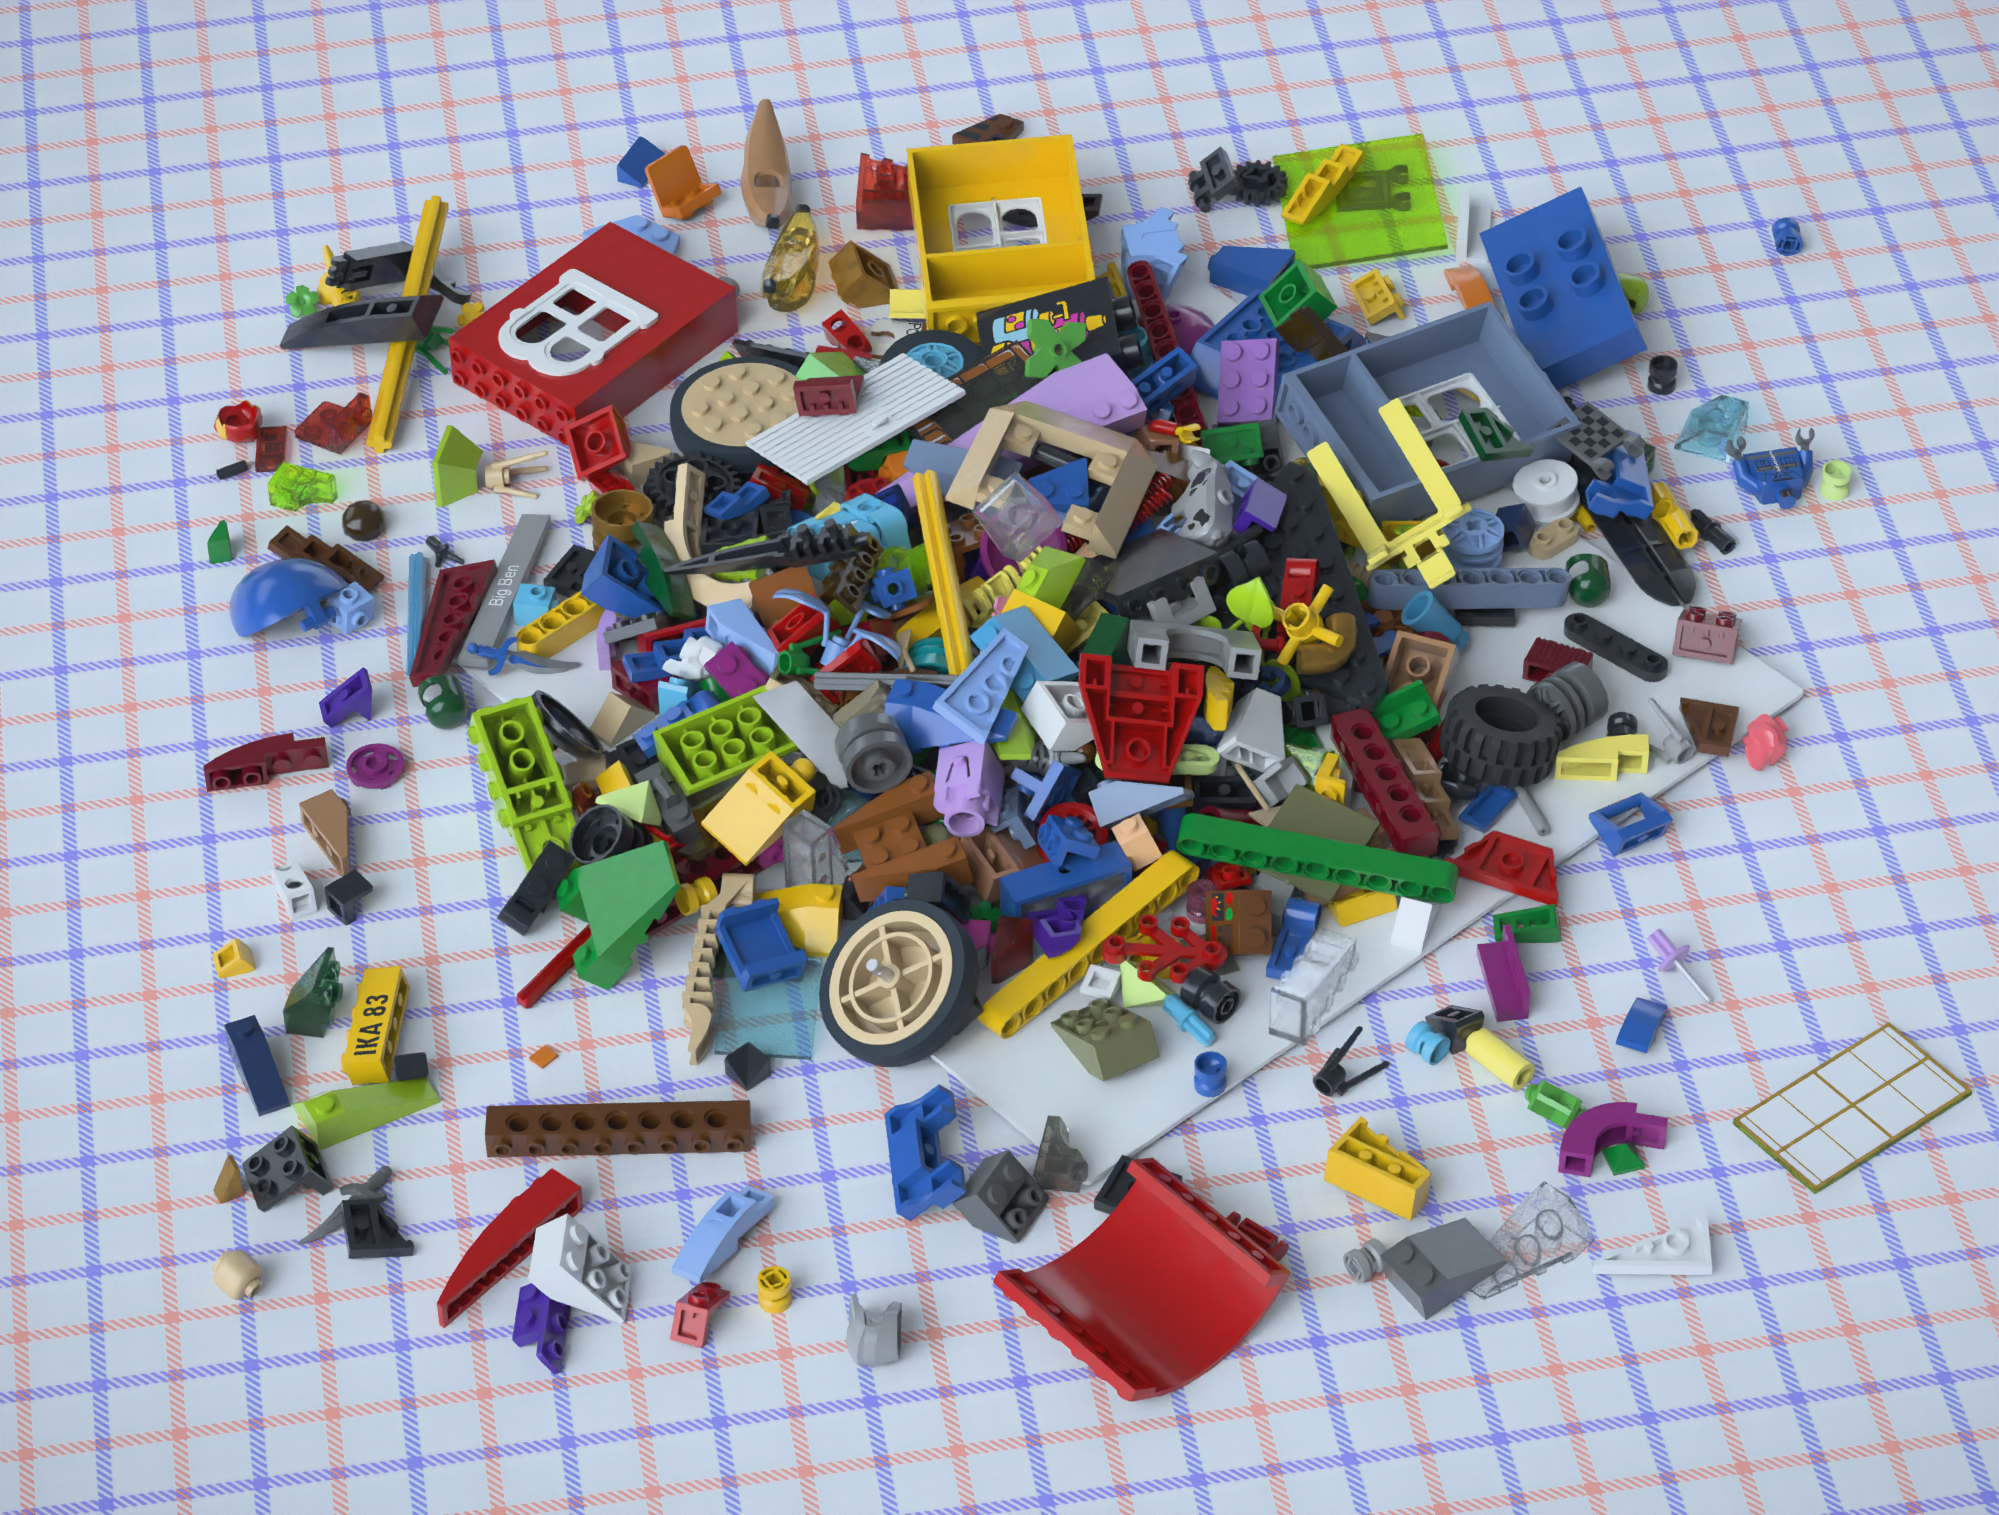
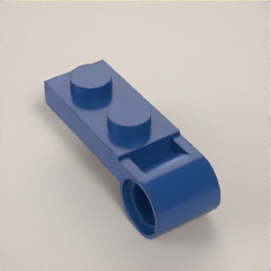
[632,690,720,759]
[1266,897,1322,984]

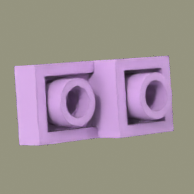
[597,609,622,671]

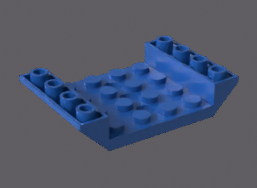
[1189,289,1365,422]

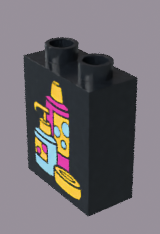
[976,276,1145,397]

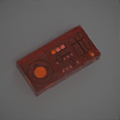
[255,426,288,473]

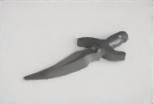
[298,1166,392,1244]

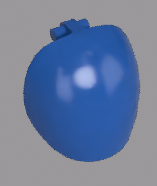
[229,558,349,637]

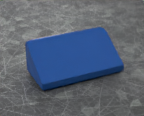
[617,136,665,188]

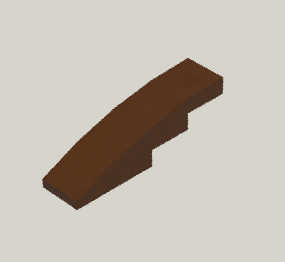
[267,525,384,593]

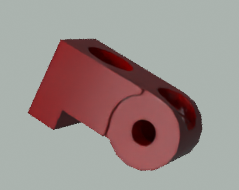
[821,309,872,353]

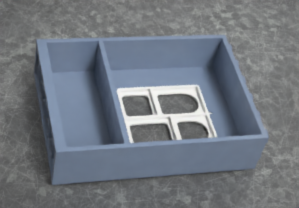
[1274,301,1581,530]

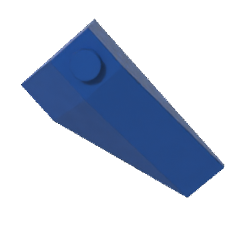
[581,534,702,623]
[884,679,1019,754]

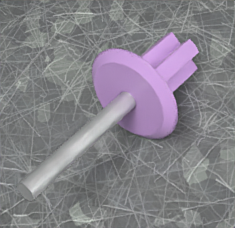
[1647,928,1713,1004]

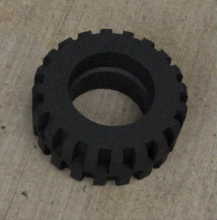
[1439,684,1563,789]

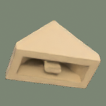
[619,440,673,487]
[590,692,655,748]

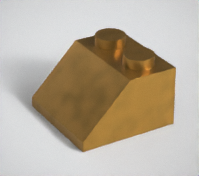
[828,240,898,309]

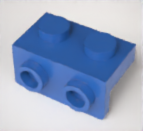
[1038,814,1100,867]

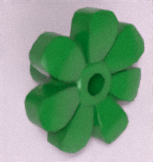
[968,900,1002,934]

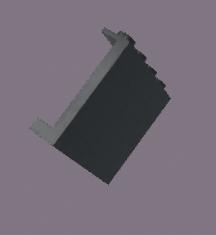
[1071,528,1224,621]

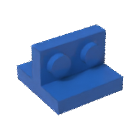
[1010,760,1083,823]

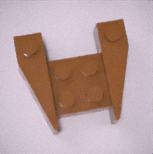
[832,770,974,902]

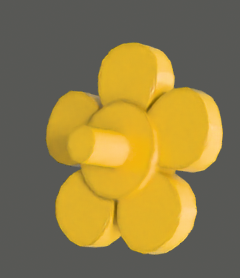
[457,302,485,327]

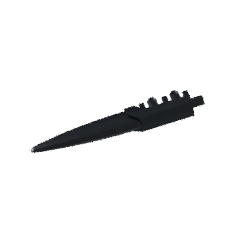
[663,518,872,575]

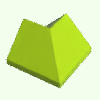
[432,425,483,507]

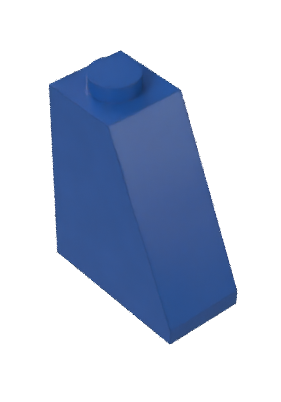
[1207,246,1295,296]

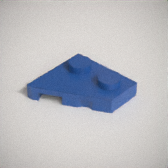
[1027,458,1089,512]

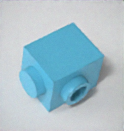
[513,583,561,626]

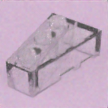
[782,809,854,888]

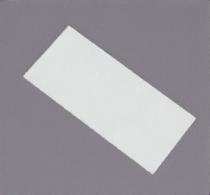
[752,681,851,789]

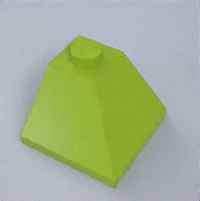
[1016,546,1086,609]

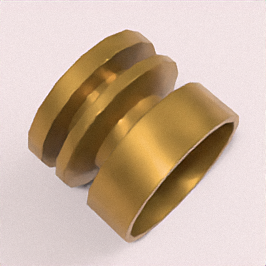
[591,489,654,552]

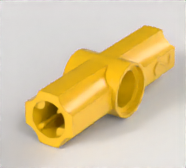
[1650,481,1699,550]

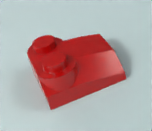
[564,404,631,481]

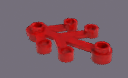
[1102,914,1228,984]

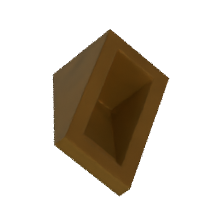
[213,1154,244,1204]

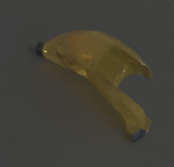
[760,204,820,312]

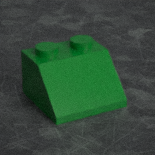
[1258,259,1338,328]

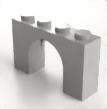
[1127,619,1262,680]

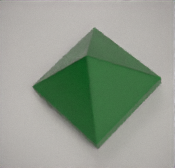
[1602,1142,1645,1176]

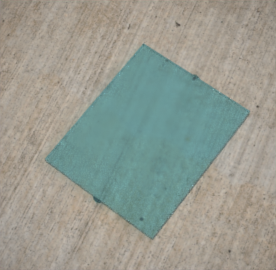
[714,958,823,1060]

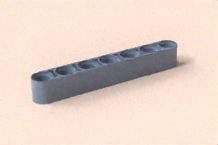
[1367,568,1572,610]

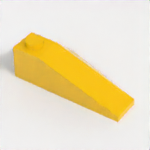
[755,883,844,957]

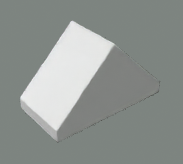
[1391,897,1440,953]

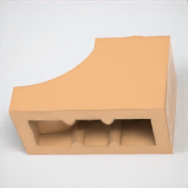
[1111,813,1162,871]

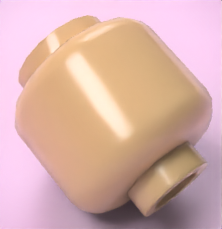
[212,1250,263,1300]

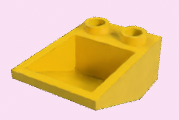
[701,751,816,866]

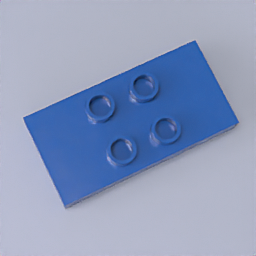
[1479,186,1647,390]

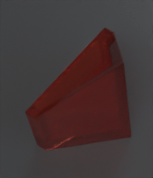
[991,916,1033,984]

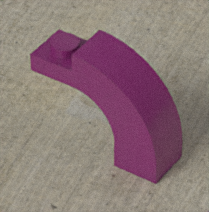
[1558,1102,1668,1178]

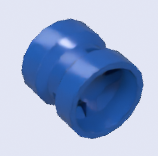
[1772,217,1803,256]
[1194,1051,1227,1097]

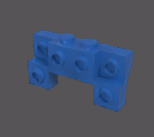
[1585,430,1654,520]
[884,1084,967,1221]

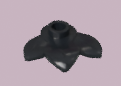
[805,771,843,833]

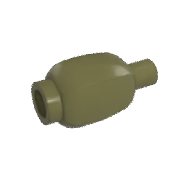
[922,823,953,847]

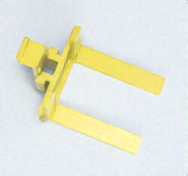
[1307,398,1472,589]

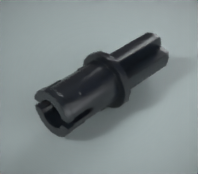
[1690,509,1736,555]

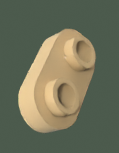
[1527,518,1579,560]

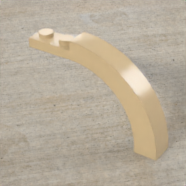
[664,463,762,621]

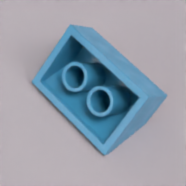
[969,606,1079,702]

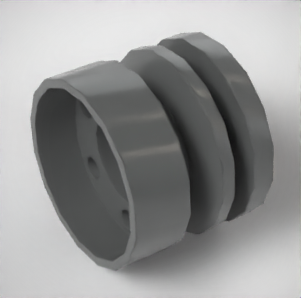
[1527,661,1609,742]

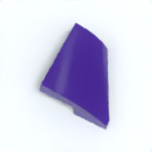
[1026,894,1087,959]

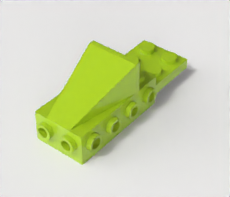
[467,696,584,874]

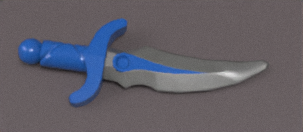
[467,636,580,676]

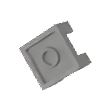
[1134,576,1216,625]

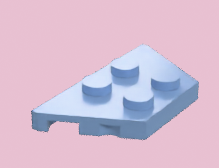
[583,215,680,255]

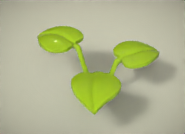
[1190,577,1304,701]

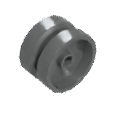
[835,712,913,794]

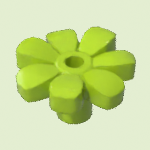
[574,490,599,525]

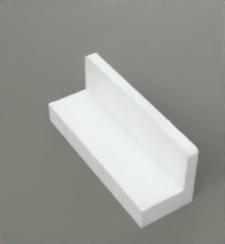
[1455,188,1491,263]

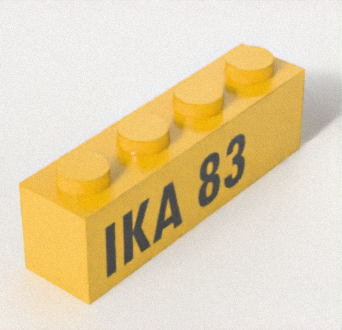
[341,966,410,1085]

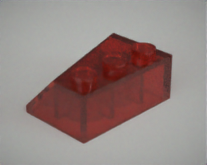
[856,153,914,231]

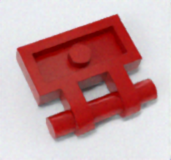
[749,463,812,511]

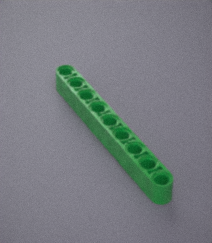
[1176,813,1459,904]

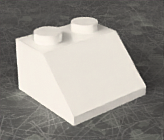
[1021,681,1094,751]

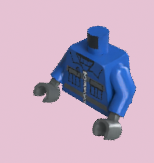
[1725,428,1815,509]

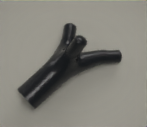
[425,536,465,568]

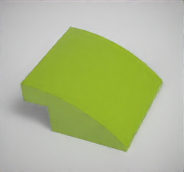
[652,685,799,796]

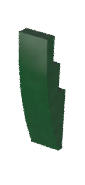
[631,521,697,621]

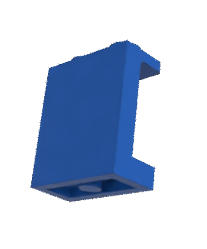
[714,898,808,992]

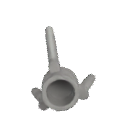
[1648,698,1695,764]

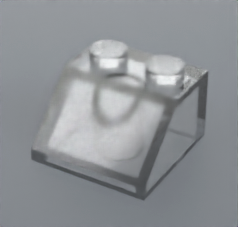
[972,472,1064,563]

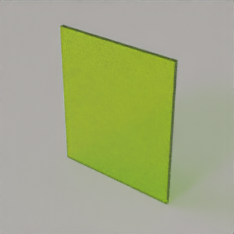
[1272,133,1448,269]

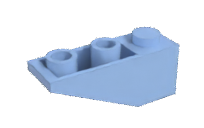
[705,598,779,676]

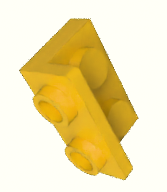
[1348,268,1406,326]
[1315,752,1347,806]

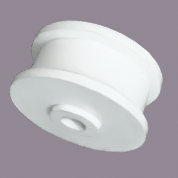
[1513,459,1580,525]

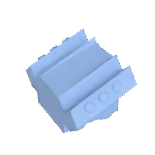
[1121,207,1188,303]

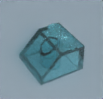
[1674,395,1749,463]

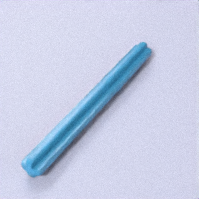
[406,552,426,677]

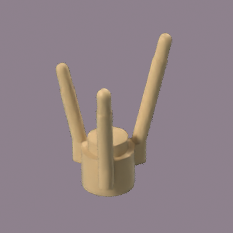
[485,450,548,499]

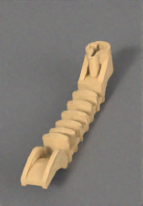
[682,873,756,1065]

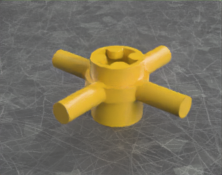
[1273,584,1344,668]

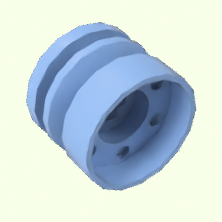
[1442,509,1504,569]

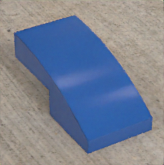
[703,481,771,520]
[1616,997,1668,1053]

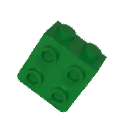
[1200,423,1265,466]

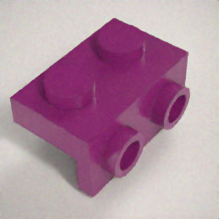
[703,641,770,699]

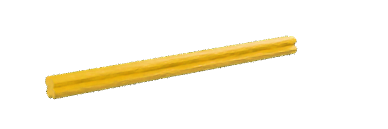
[366,195,449,453]
[912,469,974,743]

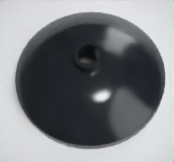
[532,690,604,759]

